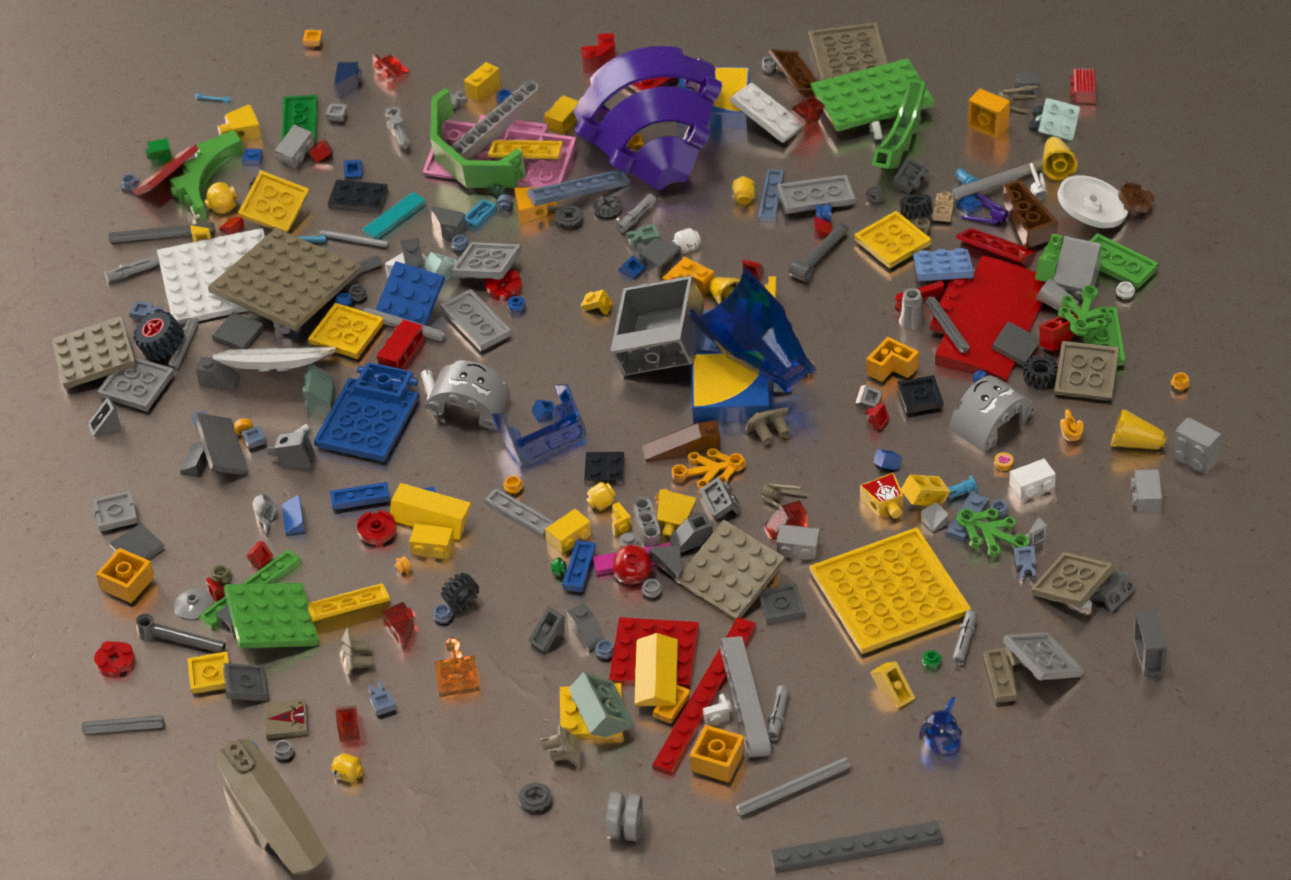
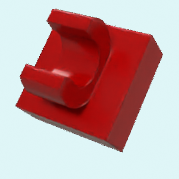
[865,403,890,430]
[246,541,274,569]

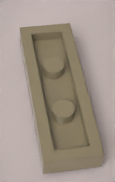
[983,648,1017,703]

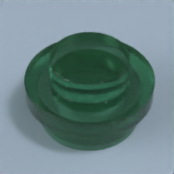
[490,184,506,200]

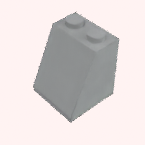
[1053,236,1102,299]

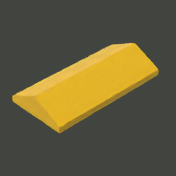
[488,140,563,159]
[390,483,472,540]
[307,583,390,622]
[635,633,678,706]

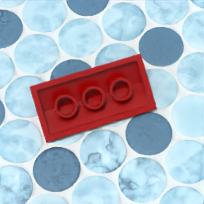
[956,227,1036,267]

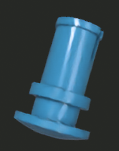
[955,168,979,185]
[948,475,978,499]

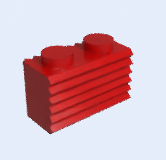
[1070,68,1096,103]

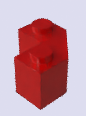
[581,33,616,74]

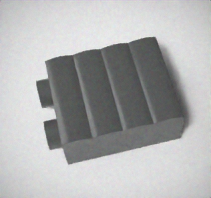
[610,276,704,376]

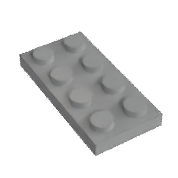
[777,175,855,214]
[440,289,512,351]

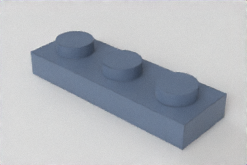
[946,492,989,543]

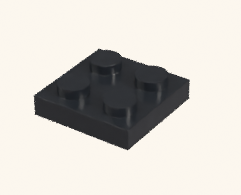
[897,375,944,413]
[584,452,625,486]

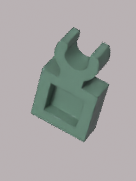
[626,224,660,246]

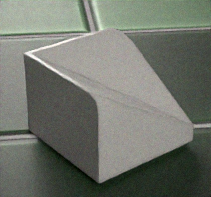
[856,384,883,408]
[921,503,949,532]
[1025,518,1047,546]

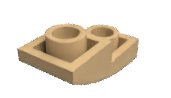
[933,192,955,222]

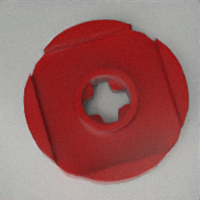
[485,270,522,301]
[357,510,397,547]
[94,641,135,678]

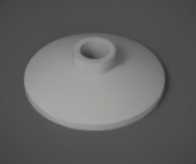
[174,589,214,620]

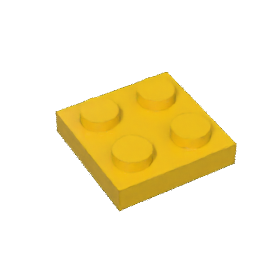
[187,652,229,694]

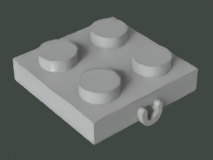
[92,490,138,531]

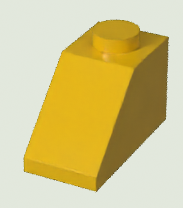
[870,662,915,708]

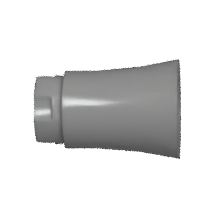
[1036,278,1079,311]
[899,288,925,330]

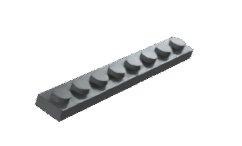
[770,821,943,872]

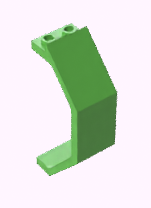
[430,88,526,188]

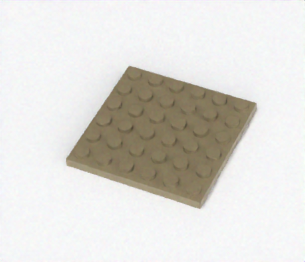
[208,228,362,331]

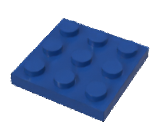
[375,261,446,326]

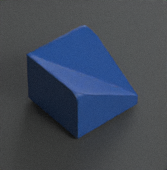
[874,449,902,470]

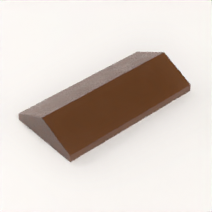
[769,49,820,100]

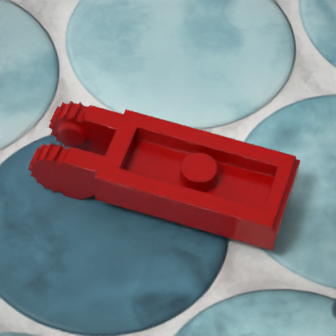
[895,280,944,312]

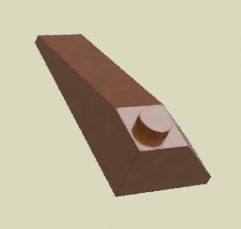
[642,420,721,462]

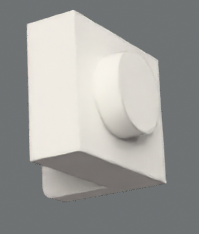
[703,694,732,726]

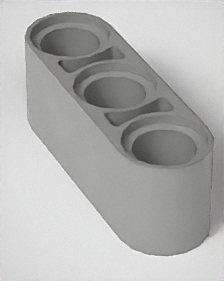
[633,496,661,547]

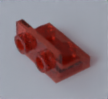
[372,54,410,85]

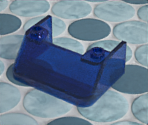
[492,384,586,465]

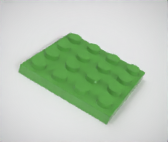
[224,583,319,648]

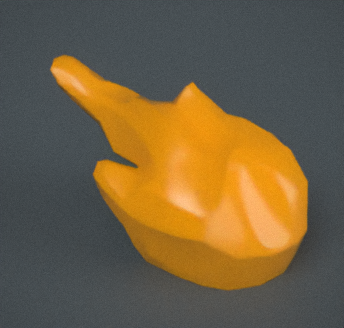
[1060,409,1084,442]

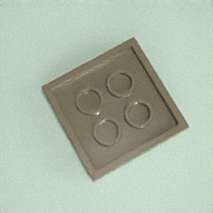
[1055,341,1119,401]
[1031,552,1115,608]

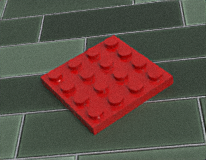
[609,617,699,690]

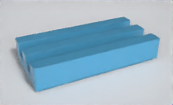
[465,198,498,230]

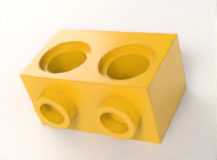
[901,475,951,506]

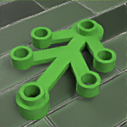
[1058,285,1110,336]
[956,508,1029,557]

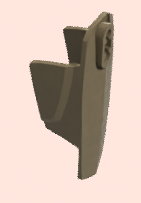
[216,739,327,874]

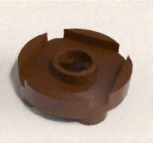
[1118,183,1155,213]

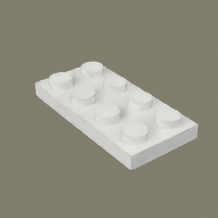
[730,82,804,143]

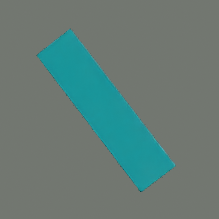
[362,192,426,239]

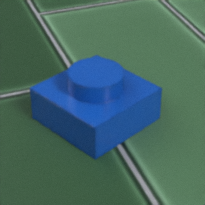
[242,149,263,166]
[956,194,982,216]

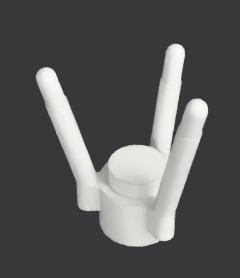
[1014,163,1048,201]

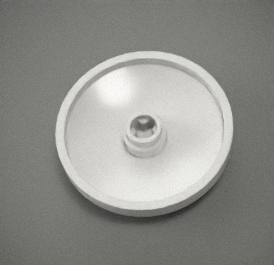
[1057,175,1128,228]

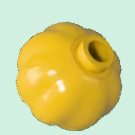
[204,182,238,214]

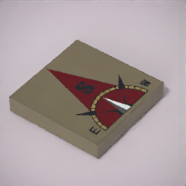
[264,699,308,740]

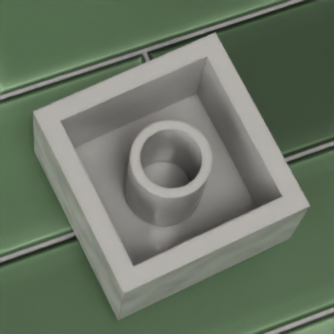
[1172,417,1221,474]

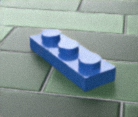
[330,482,390,510]
[562,540,596,592]

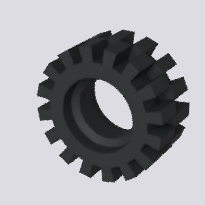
[899,194,933,220]
[1023,354,1058,389]
[441,573,480,611]

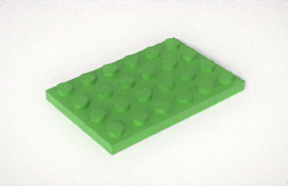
[811,58,934,132]

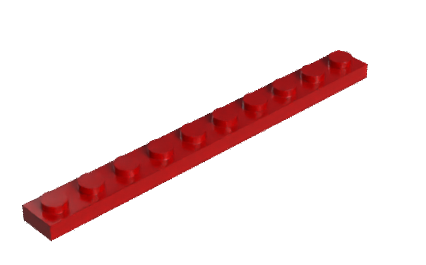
[652,617,756,776]

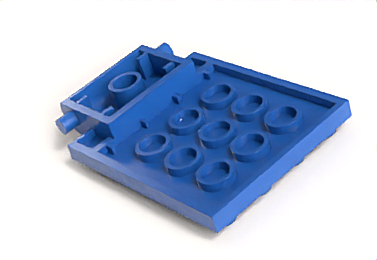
[314,362,419,462]

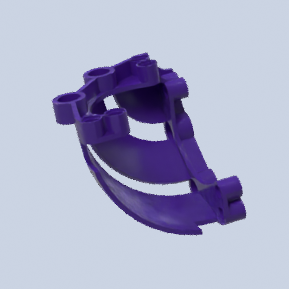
[574,46,722,190]

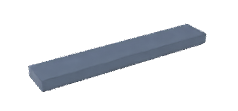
[527,170,630,206]

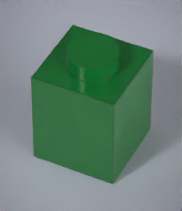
[145,138,172,166]

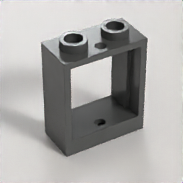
[1133,609,1167,676]

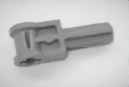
[385,107,410,148]

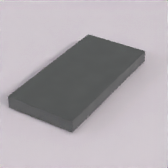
[195,413,248,475]

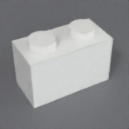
[1009,458,1056,500]

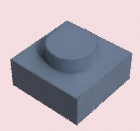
[242,426,267,449]

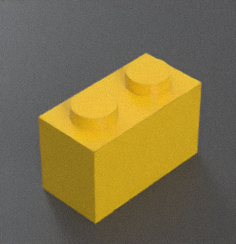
[464,62,501,102]
[544,95,579,135]
[545,509,592,554]
[409,524,455,559]

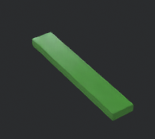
[199,549,302,630]

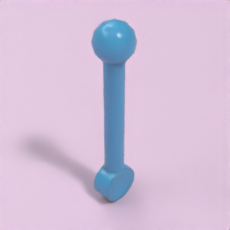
[196,93,230,104]

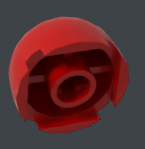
[612,545,652,585]

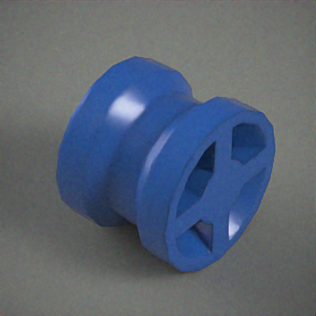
[816,204,831,222]

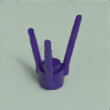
[961,194,1008,225]

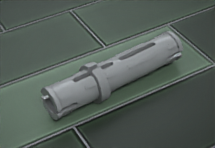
[616,194,657,233]
[105,255,160,282]
[952,610,978,665]
[767,685,789,741]

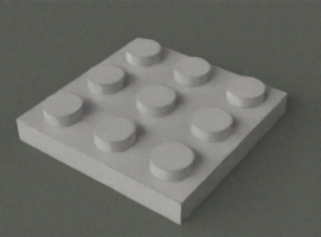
[451,242,522,279]
[97,357,174,411]
[1003,632,1085,680]

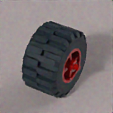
[133,311,185,361]

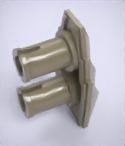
[745,408,790,443]
[338,627,372,676]
[541,725,581,768]

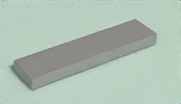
[484,488,554,538]

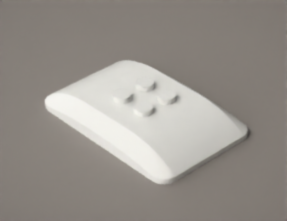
[213,347,336,372]

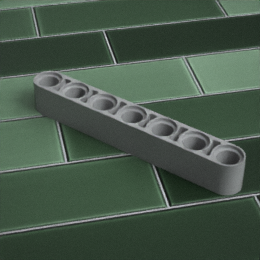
[451,81,541,160]
[720,636,771,758]

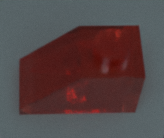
[791,95,825,127]
[764,500,808,540]
[382,601,415,650]

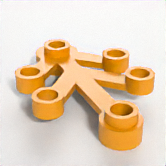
[672,448,746,491]

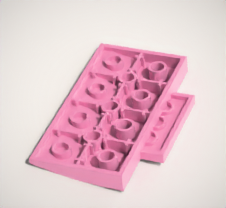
[423,115,577,188]

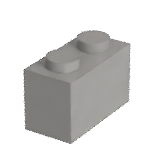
[275,125,315,168]
[1131,469,1162,512]
[777,524,820,560]

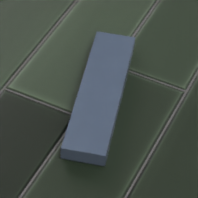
[758,169,784,223]

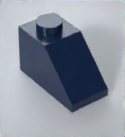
[334,62,362,98]

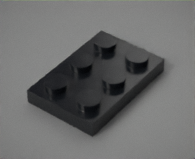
[328,179,388,213]

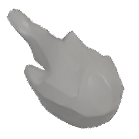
[253,493,277,535]

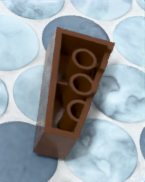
[1002,179,1058,249]

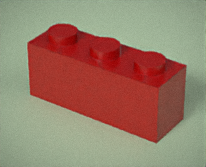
[376,319,424,369]

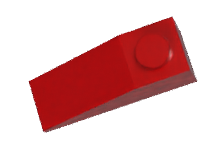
[1039,308,1089,351]

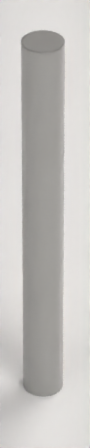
[319,229,389,248]

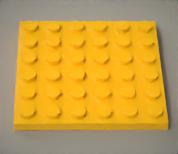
[810,527,971,654]

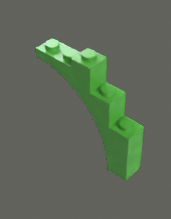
[872,78,927,169]
[170,130,243,221]

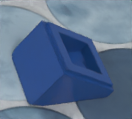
[344,160,363,178]
[618,255,646,279]
[531,400,559,422]

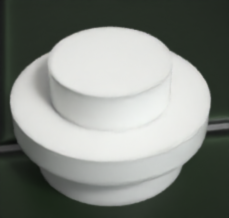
[1116,282,1135,299]

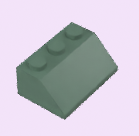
[569,672,635,737]

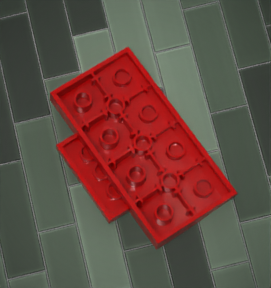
[929,256,1046,382]

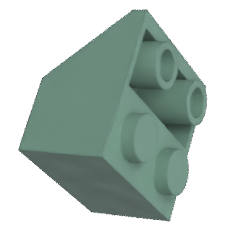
[302,364,336,418]

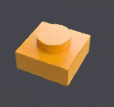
[303,30,323,46]

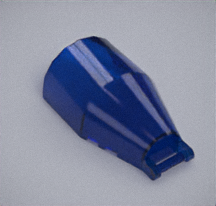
[688,268,816,393]

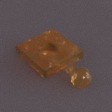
[434,637,480,697]

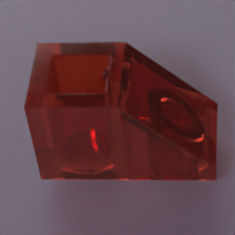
[335,705,360,742]

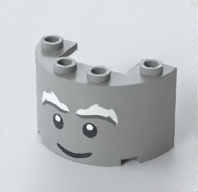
[425,360,510,431]
[949,376,1036,452]

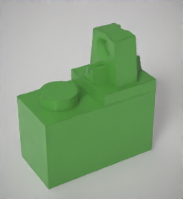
[1035,234,1063,282]

